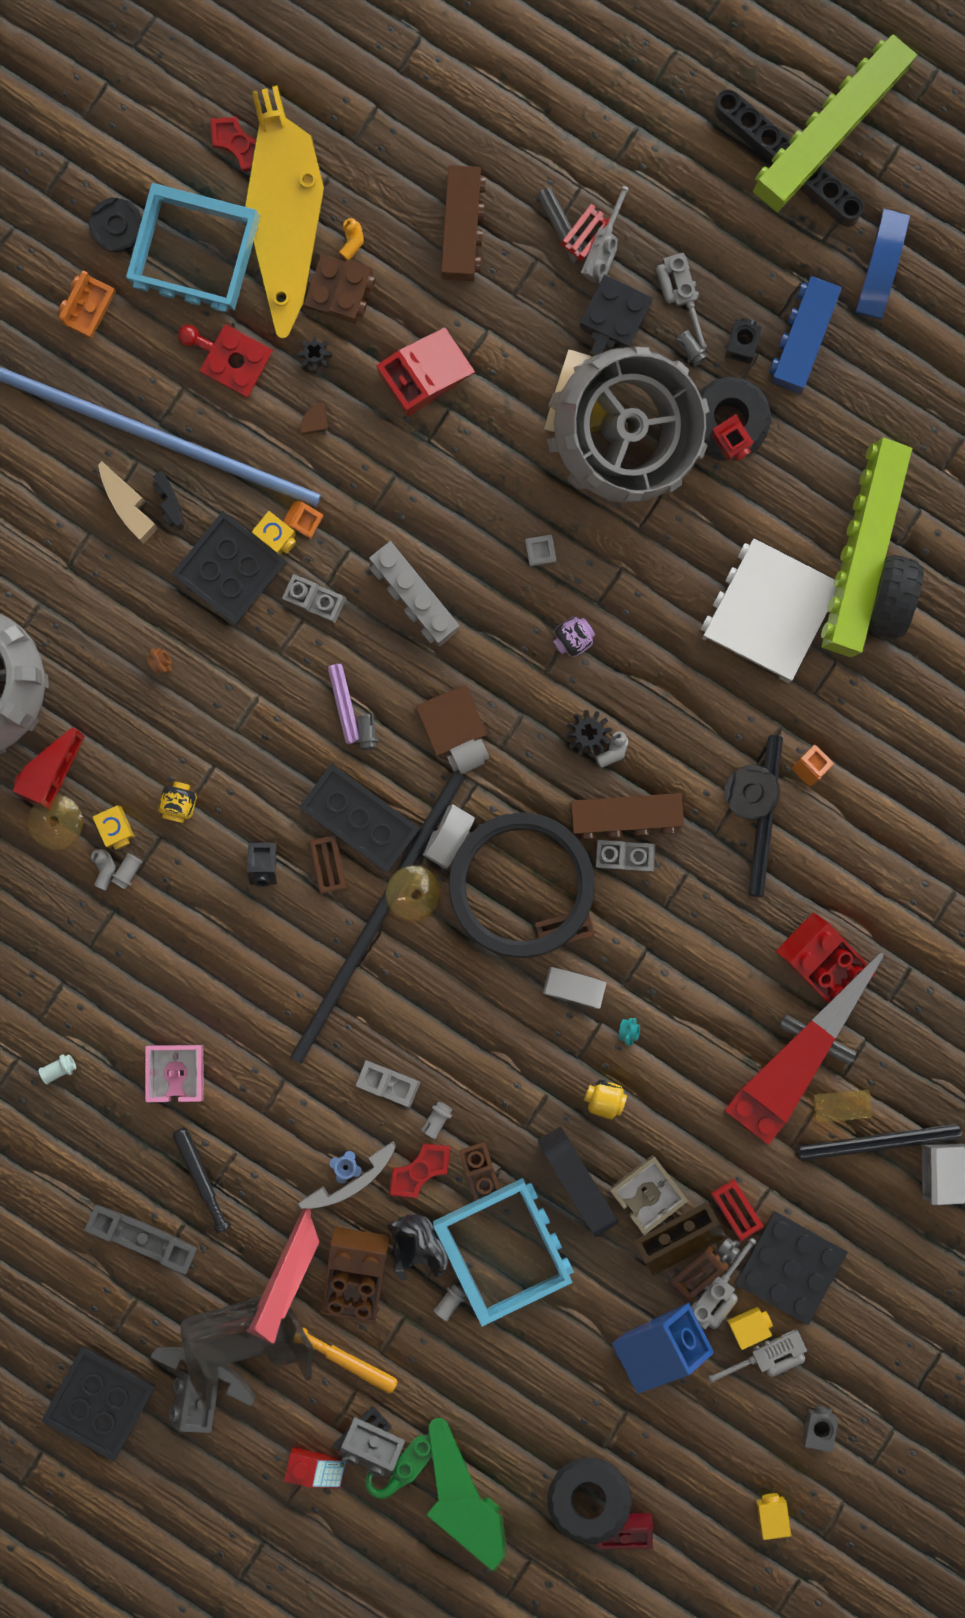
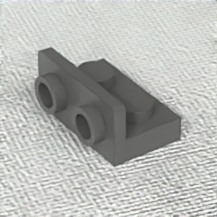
[169,1370,220,1433]
[338,1417,405,1478]

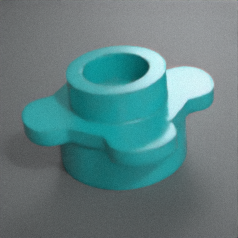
[619,1018,640,1045]

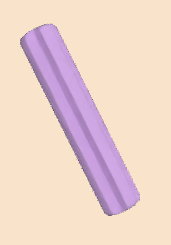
[328,664,359,744]

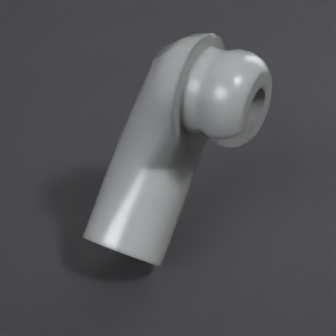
[595,731,628,768]
[91,849,116,891]

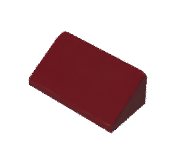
[596,1513,653,1549]

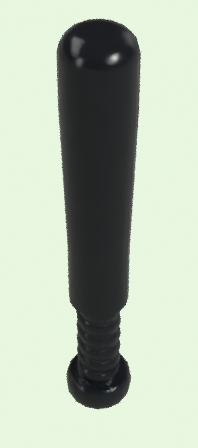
[173,1128,231,1233]

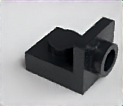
[247,843,277,887]

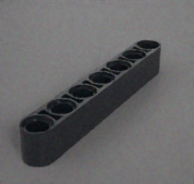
[714,89,864,227]

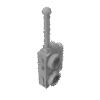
[581,186,629,283]
[656,252,707,349]
[691,1238,756,1329]
[708,1329,807,1383]

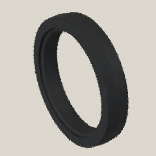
[449,813,595,958]

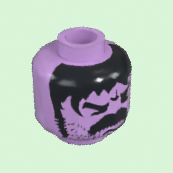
[553,617,595,657]

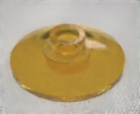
[28,795,83,850]
[386,866,440,920]

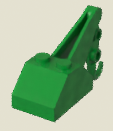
[365,1418,507,1571]

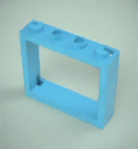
[126,183,260,312]
[433,1178,574,1326]

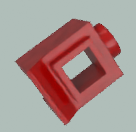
[710,414,754,462]

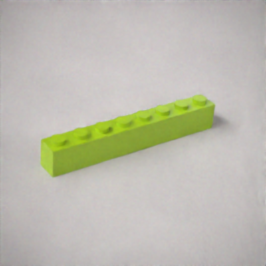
[753,34,917,213]
[821,437,912,657]

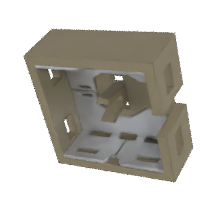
[609,1155,688,1235]

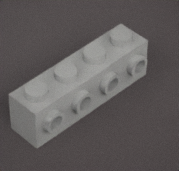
[369,541,460,647]

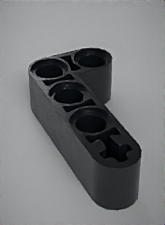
[537,1126,619,1237]

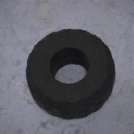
[699,377,771,461]
[868,555,924,640]
[547,1457,632,1545]

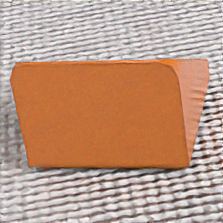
[283,500,323,539]
[792,745,834,786]

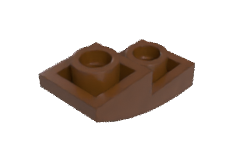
[459,1142,500,1201]

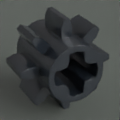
[298,336,332,373]

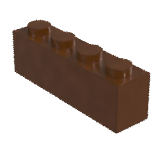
[442,165,486,281]
[571,793,684,839]

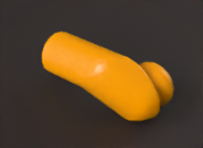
[338,218,364,260]

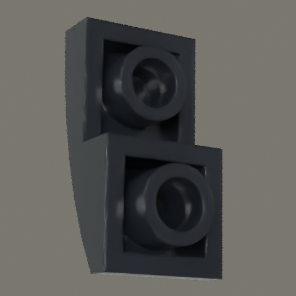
[152,470,184,531]

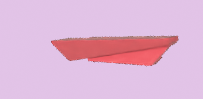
[248,1208,319,1344]

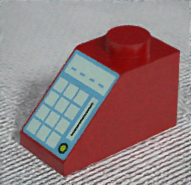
[284,1447,346,1488]

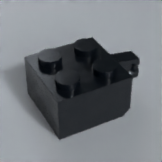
[579,274,653,357]

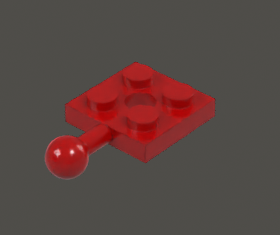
[178,324,273,399]

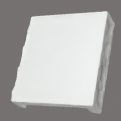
[700,539,836,683]

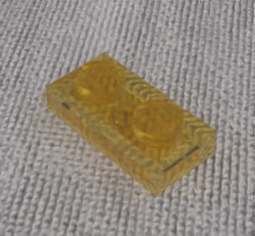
[813,1089,872,1123]

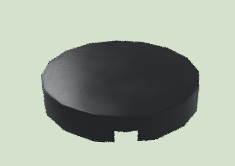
[89,197,142,252]
[725,765,780,820]

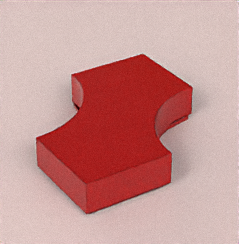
[210,117,257,173]
[389,1143,451,1199]

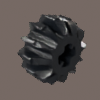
[565,710,612,757]

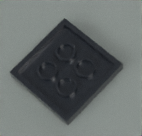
[172,511,287,626]
[734,1210,848,1325]
[41,1345,156,1461]

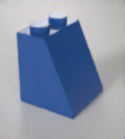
[612,1303,714,1394]

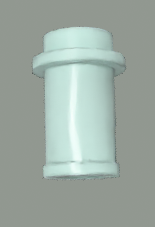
[39,1055,76,1085]

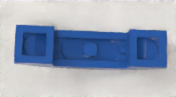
[855,209,910,319]

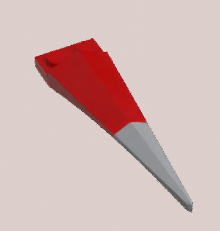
[724,953,884,1145]

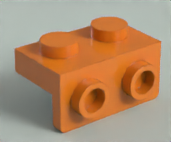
[58,271,116,339]

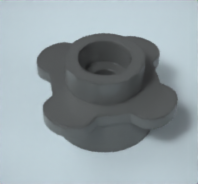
[716,1238,740,1264]

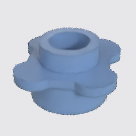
[330,1151,362,1183]

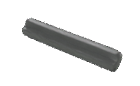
[538,188,585,263]
[779,1015,856,1064]

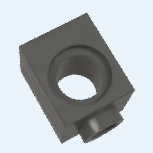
[802,1406,839,1452]

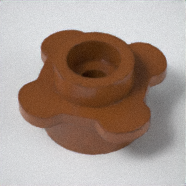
[147,648,172,674]

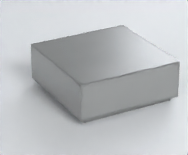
[525,534,557,567]

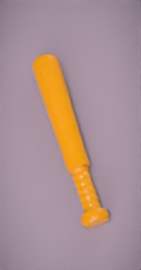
[295,1328,398,1393]

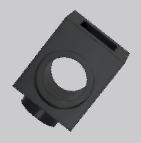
[725,318,762,364]

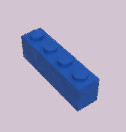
[769,276,842,394]

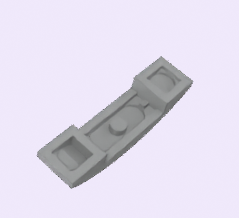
[299,1141,396,1209]

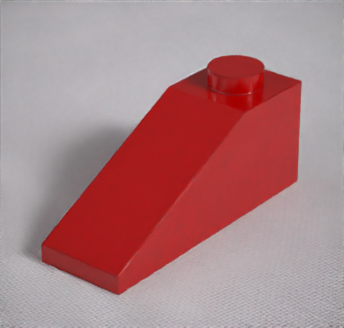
[13,727,85,810]

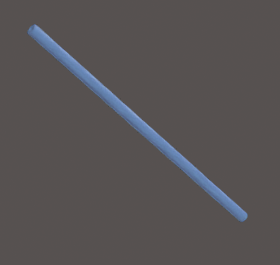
[0,367,321,507]

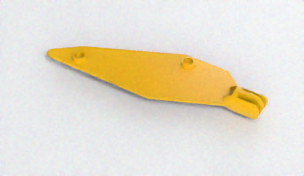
[245,86,324,338]

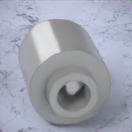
[447,738,490,774]

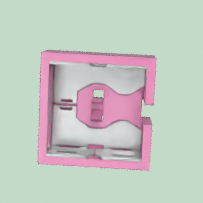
[145,1045,204,1102]

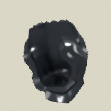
[387,1214,448,1280]

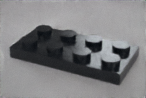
[299,763,420,873]

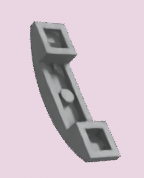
[84,1205,198,1275]
[151,1347,256,1406]

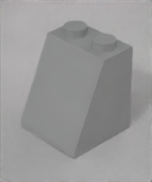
[921,1144,965,1205]

